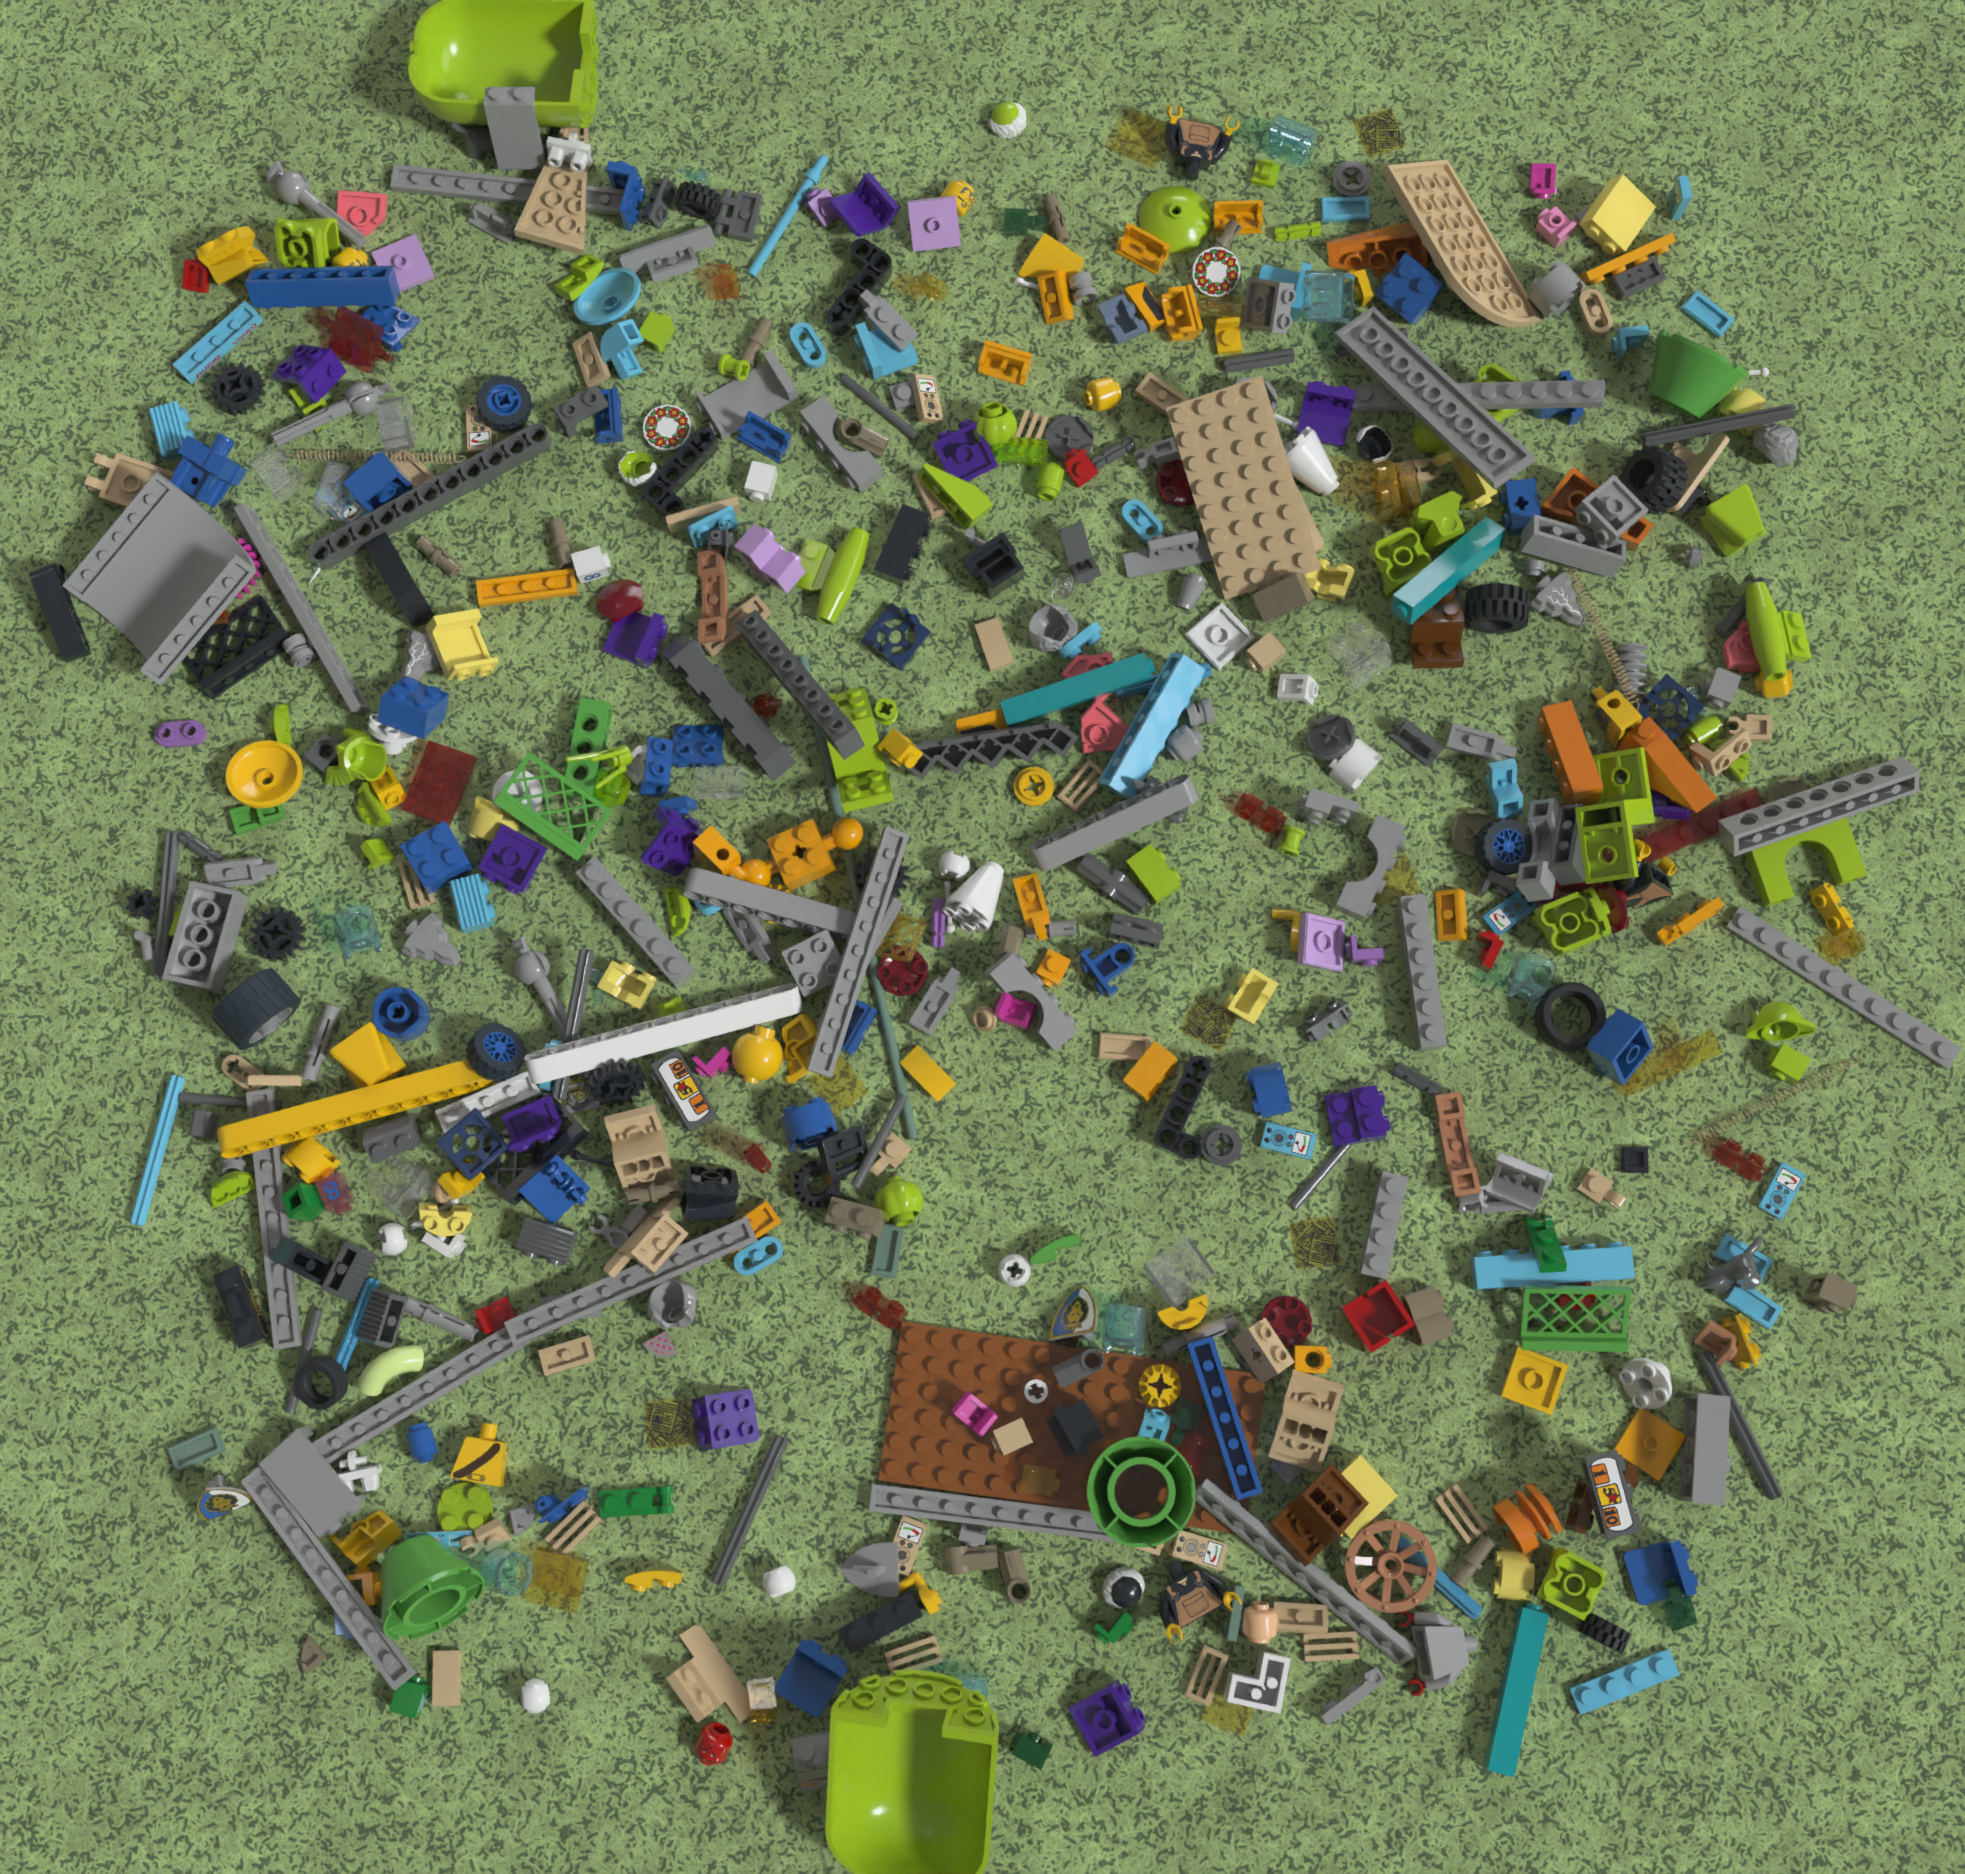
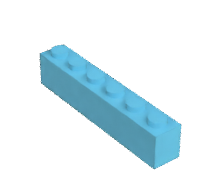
[1098,652,1206,799]
[1470,1242,1635,1290]

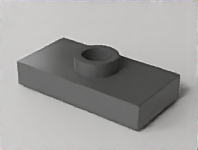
[1610,257,1666,301]

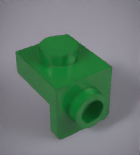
[1092,1610,1134,1644]

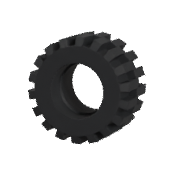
[1618,445,1688,514]
[1465,583,1530,634]

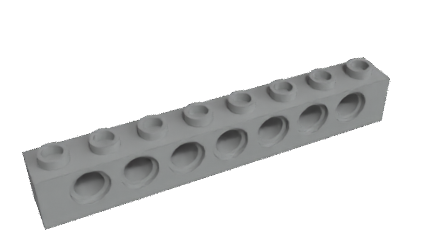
[1718,757,1919,857]

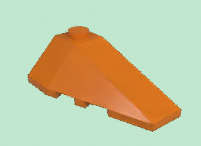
[1326,222,1429,276]
[1615,717,1717,813]

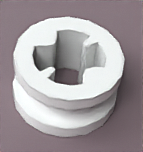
[1024,1379,1048,1403]

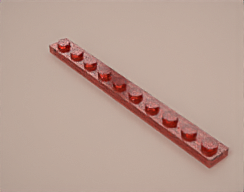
[1537,787,1765,907]

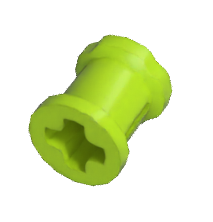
[718,353,750,382]
[874,698,898,725]
[1277,825,1305,857]

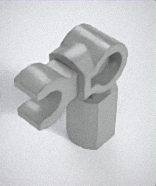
[589,1204,650,1250]

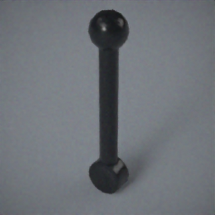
[572,1151,616,1169]

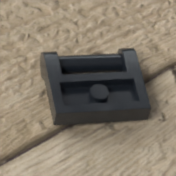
[816,1124,868,1185]

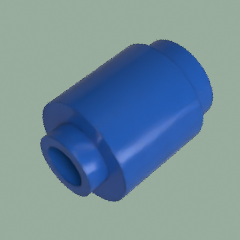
[406,1422,438,1464]

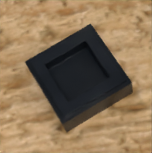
[1620,1147,1649,1173]

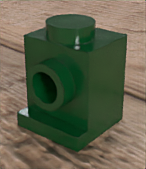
[1010,1730,1053,1770]

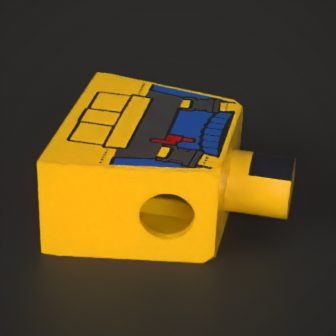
[1589,686,1642,748]

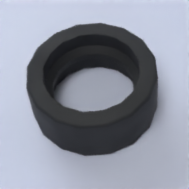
[294,1356,349,1410]

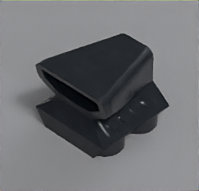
[680,1165,739,1221]

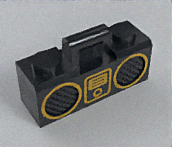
[212,1265,271,1349]

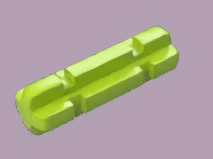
[1274,221,1321,242]

